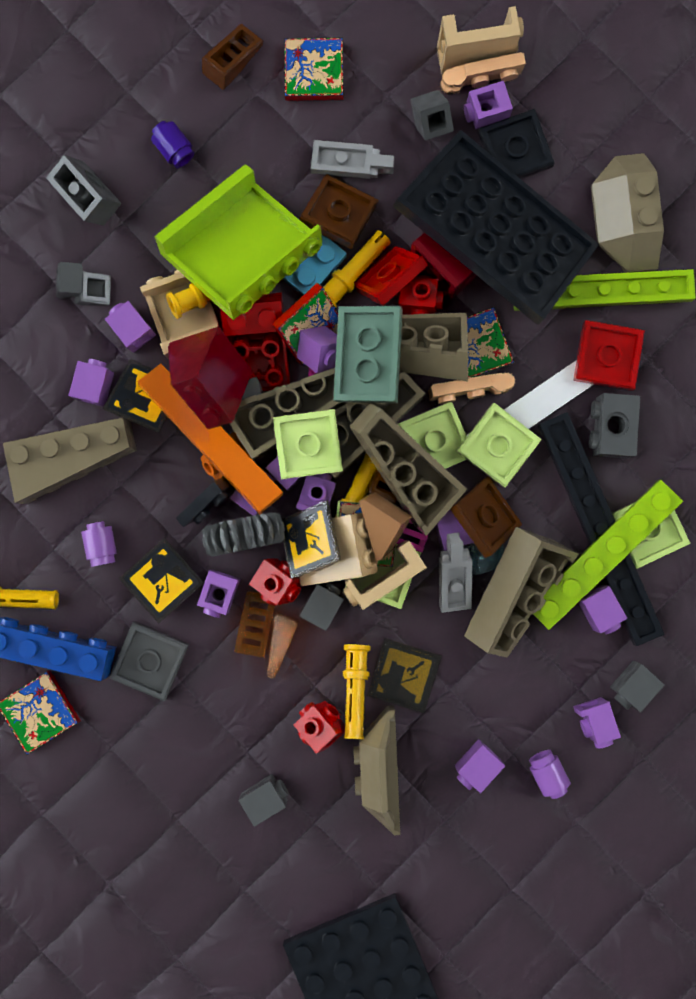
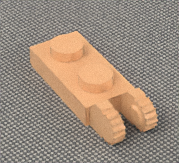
[440,52,526,95]
[428,372,516,404]

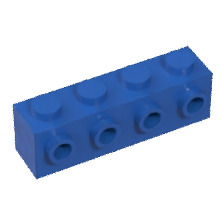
[0,617,117,681]

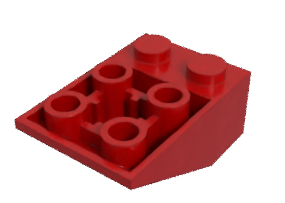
[220,292,290,391]

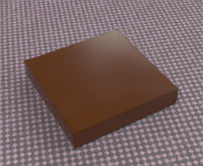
[299,174,379,250]
[450,476,523,558]

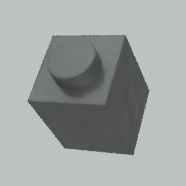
[410,90,454,140]
[300,582,344,631]
[610,660,665,712]
[238,774,289,827]

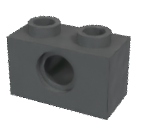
[46,155,122,226]
[589,393,640,459]

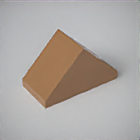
[359,493,412,561]

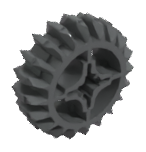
[202,512,285,557]

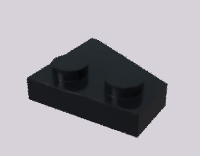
[176,476,235,527]

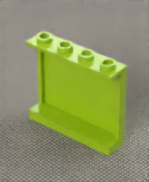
[154,164,322,320]

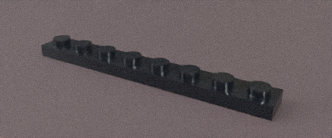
[538,412,665,646]

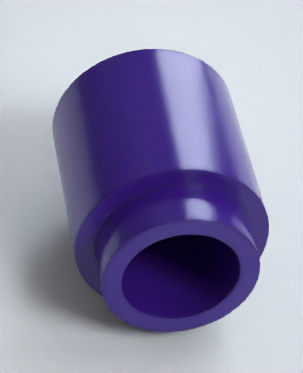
[151,121,195,168]

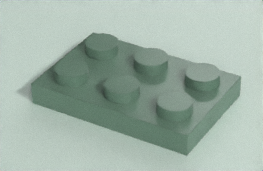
[333,306,403,403]

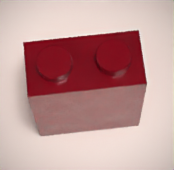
[410,232,477,302]
[168,326,252,429]

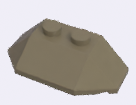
[591,153,664,273]
[353,705,400,835]

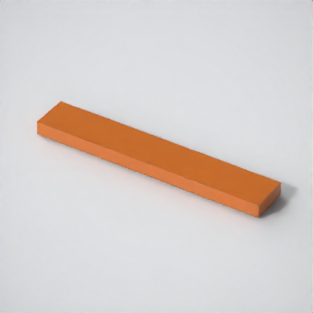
[137,363,283,515]

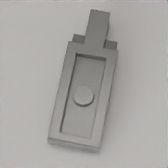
[311,140,394,179]
[439,532,472,613]

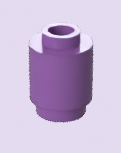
[81,521,117,567]
[529,750,571,799]

